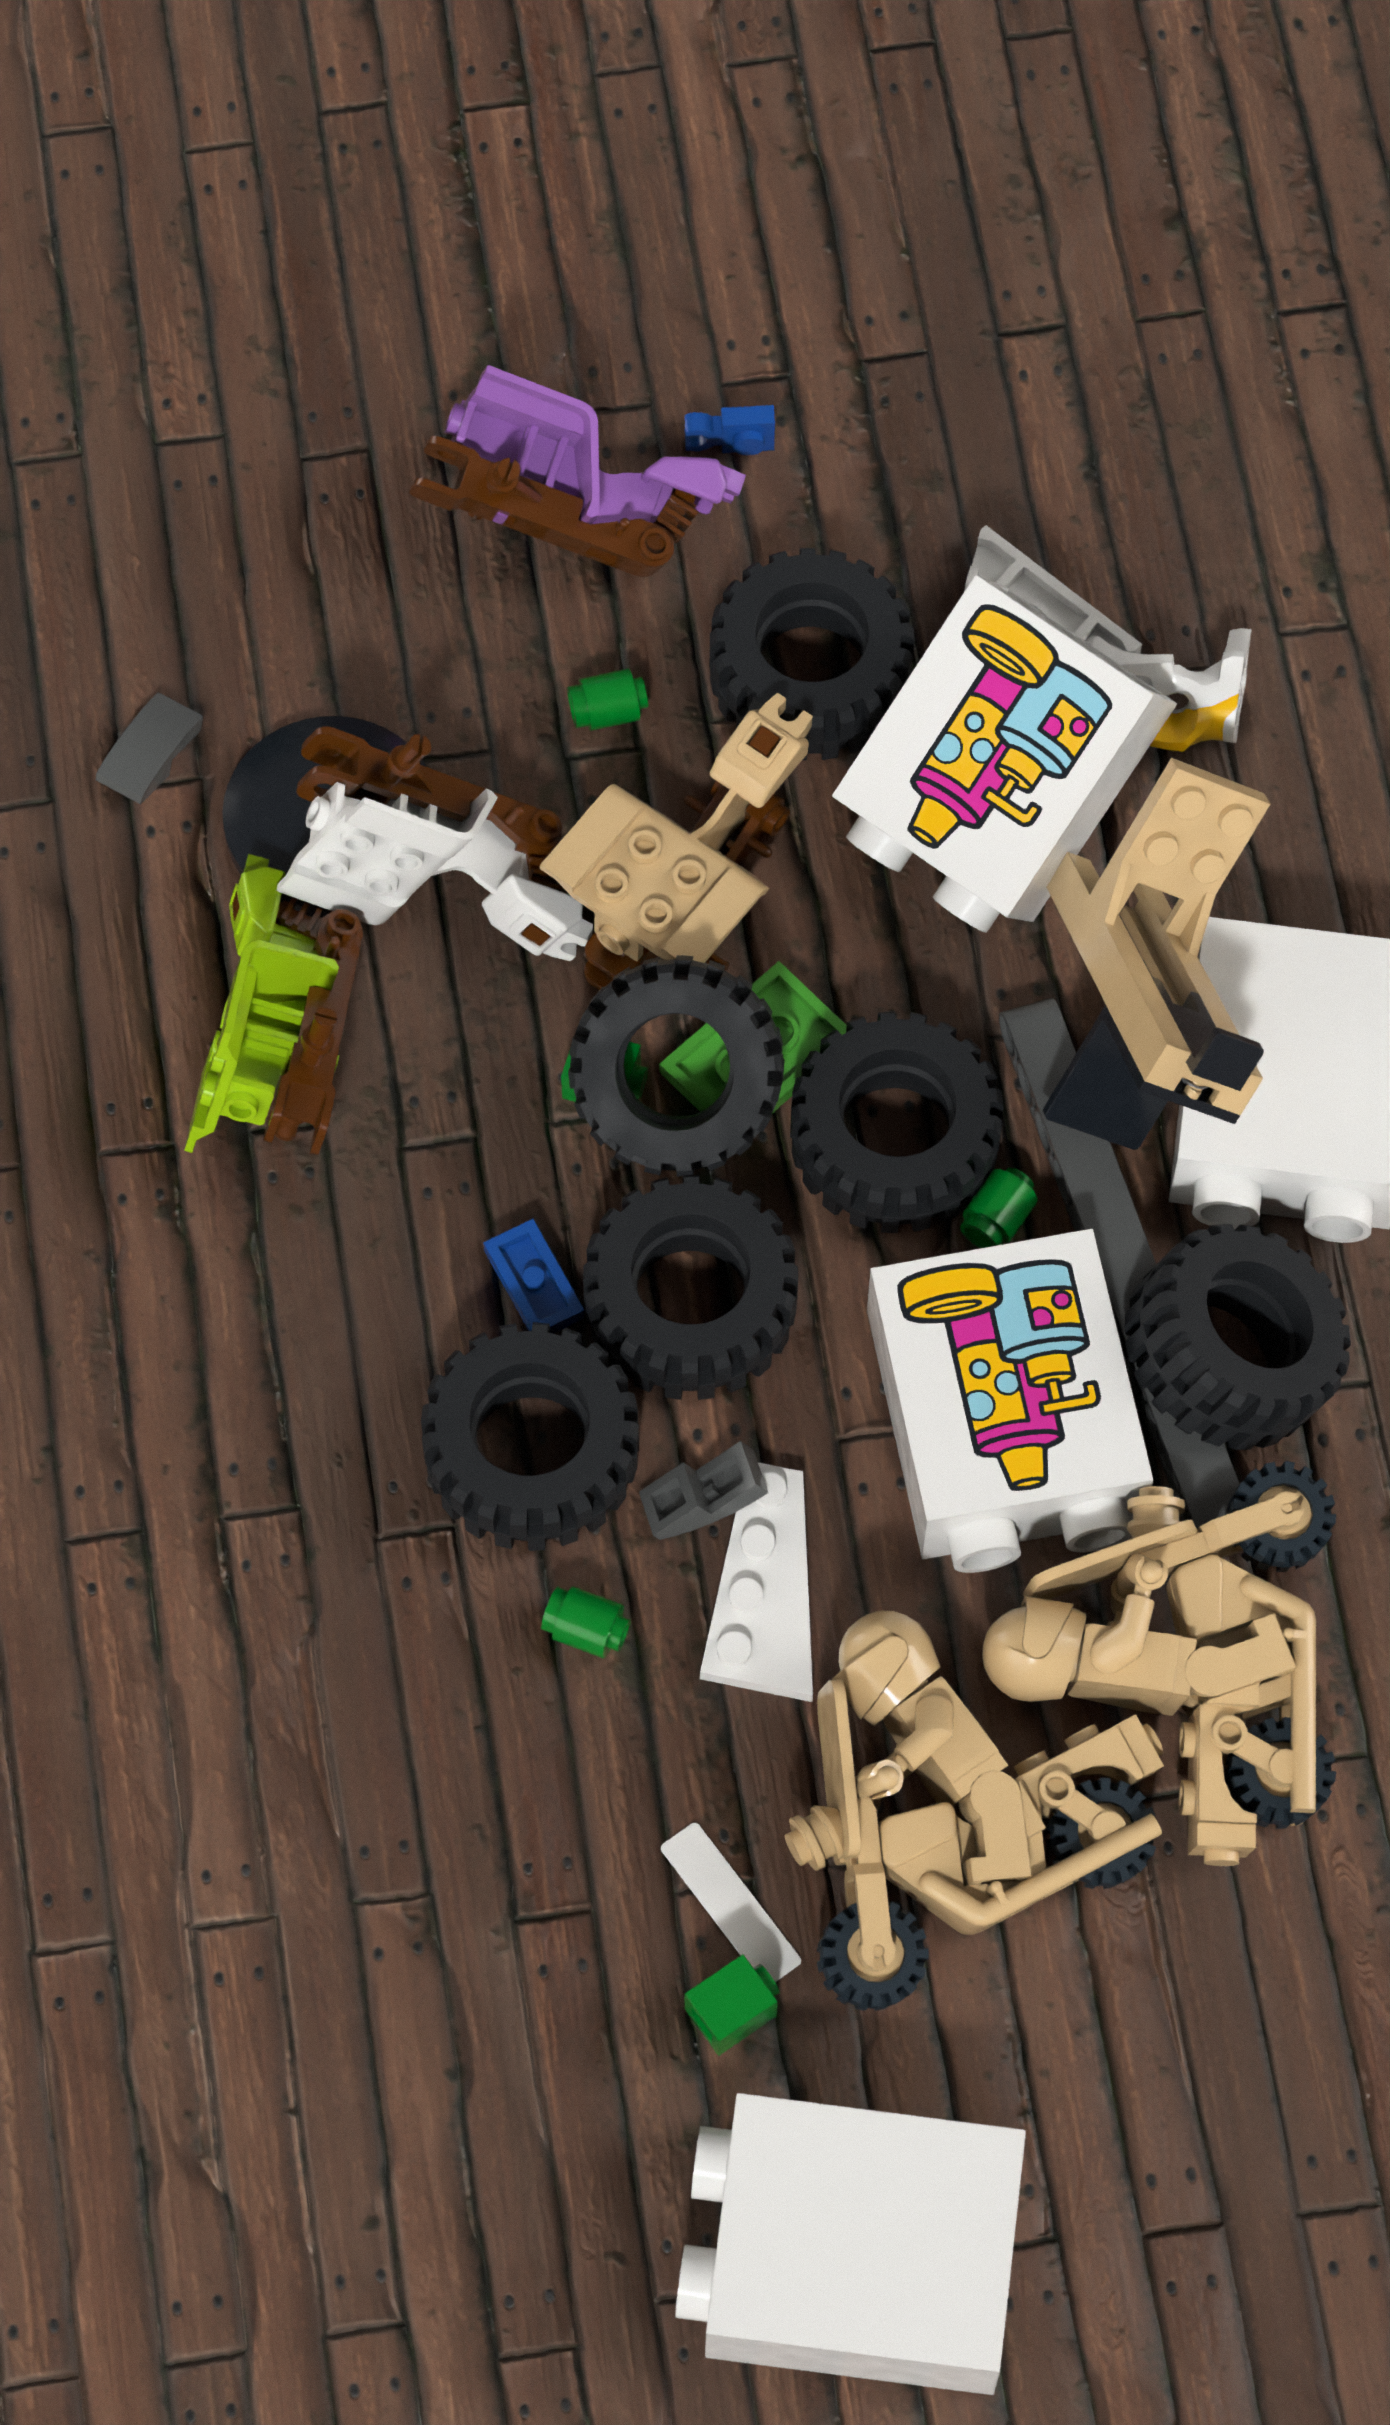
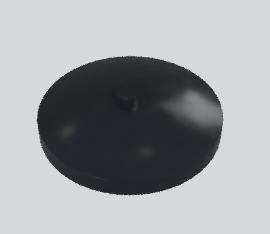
[223,716,427,918]

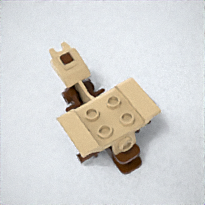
[540,693,813,990]

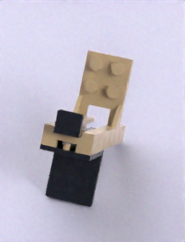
[1043,758,1270,1150]

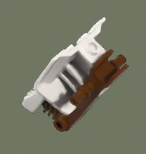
[276,727,593,961]

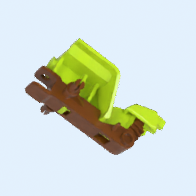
[184,854,363,1155]

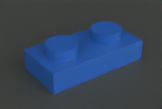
[483,1219,585,1334]

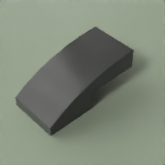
[95,692,203,804]
[639,1441,768,1540]

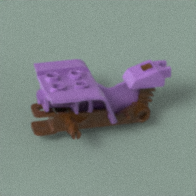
[409,365,746,577]

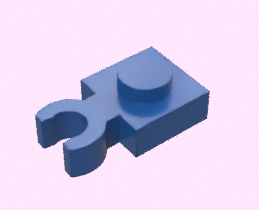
[684,405,775,455]

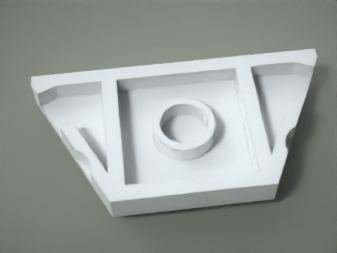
[964,525,1142,654]

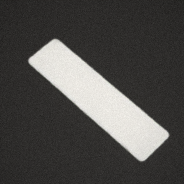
[661,1823,801,1982]

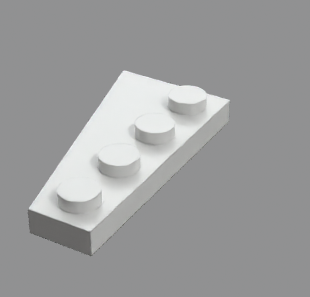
[700,1462,813,1702]

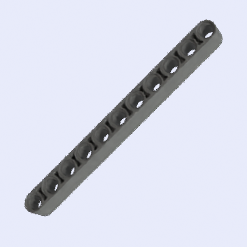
[999,997,1240,1529]

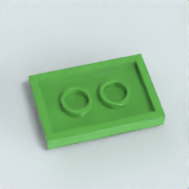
[659,961,847,1113]

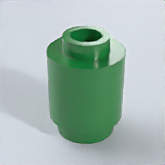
[567,668,648,731]
[960,1168,1038,1248]
[541,1586,631,1659]

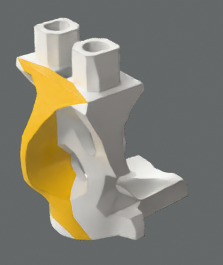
[1092,628,1252,752]

